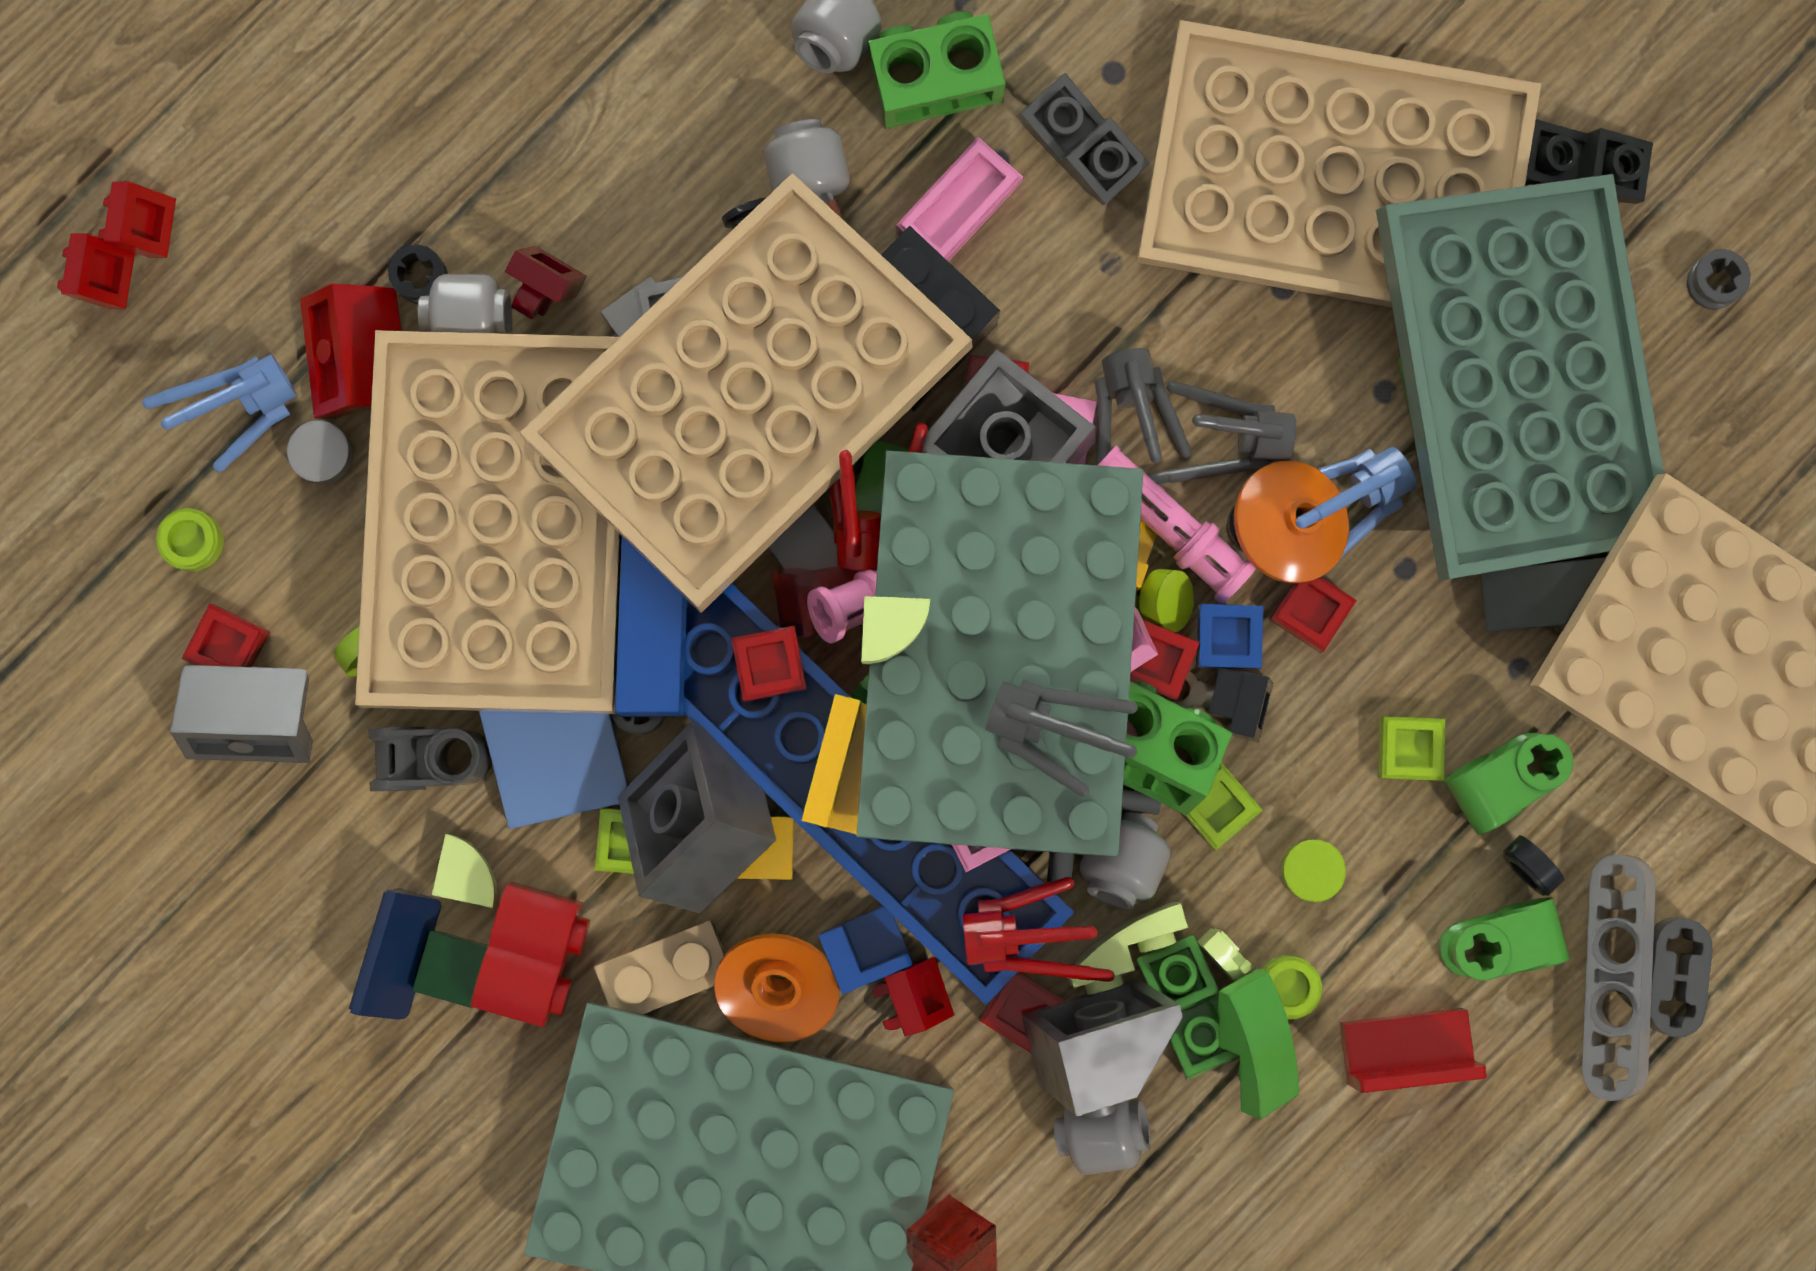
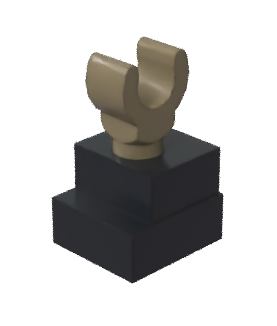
[1165,668,1274,743]

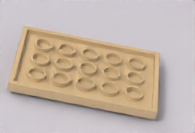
[1136,20,1542,308]
[520,173,972,613]
[355,330,622,714]
[1530,473,1816,870]

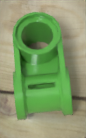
[1444,733,1573,835]
[1438,897,1570,981]

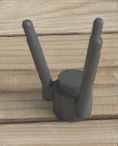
[1094,348,1192,465]
[1147,381,1296,484]
[985,679,1138,797]

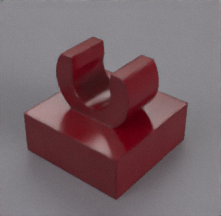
[505,246,587,319]

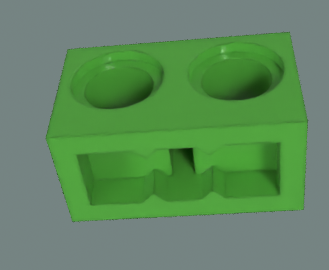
[868,11,1006,129]
[1123,681,1233,815]

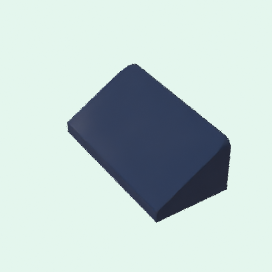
[349,888,442,1020]

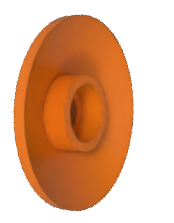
[1234,460,1349,583]
[714,934,840,1042]

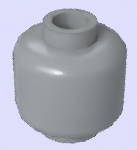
[791,0,882,74]
[764,119,850,203]
[418,273,512,334]
[1080,812,1171,910]
[1054,1099,1151,1175]

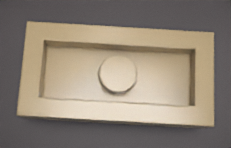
[594,919,725,1014]

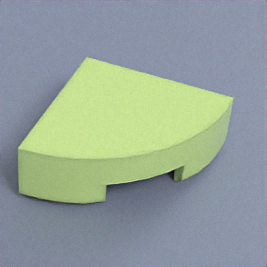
[861,596,931,664]
[432,834,498,908]
[1197,928,1254,983]

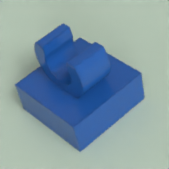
[1196,604,1263,670]

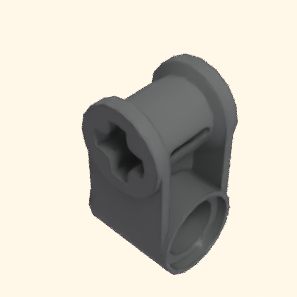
[368,727,492,792]

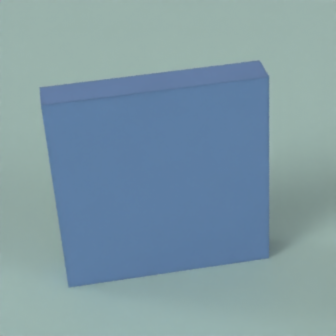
[479,711,629,829]

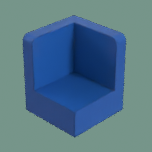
[818,906,913,995]

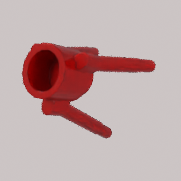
[828,423,928,570]
[963,877,1115,982]

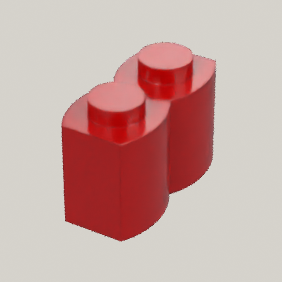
[470,882,590,1027]

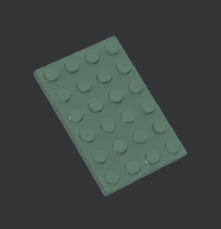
[1376,174,1664,580]
[856,450,1144,857]
[523,1001,954,1271]

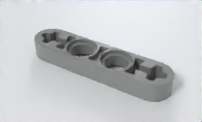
[1582,855,1656,1101]

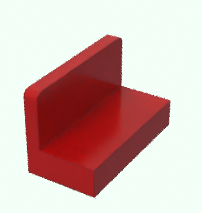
[300,283,401,419]
[1340,1008,1487,1093]

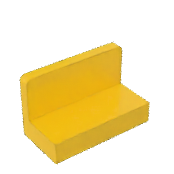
[801,694,867,835]

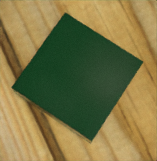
[412,930,488,1008]

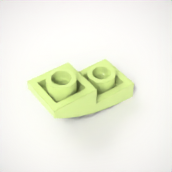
[1068,901,1188,995]

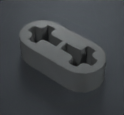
[1650,917,1713,1037]

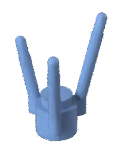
[142,353,297,472]
[1296,447,1417,558]

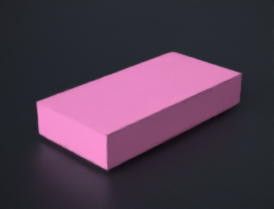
[896,137,1023,262]

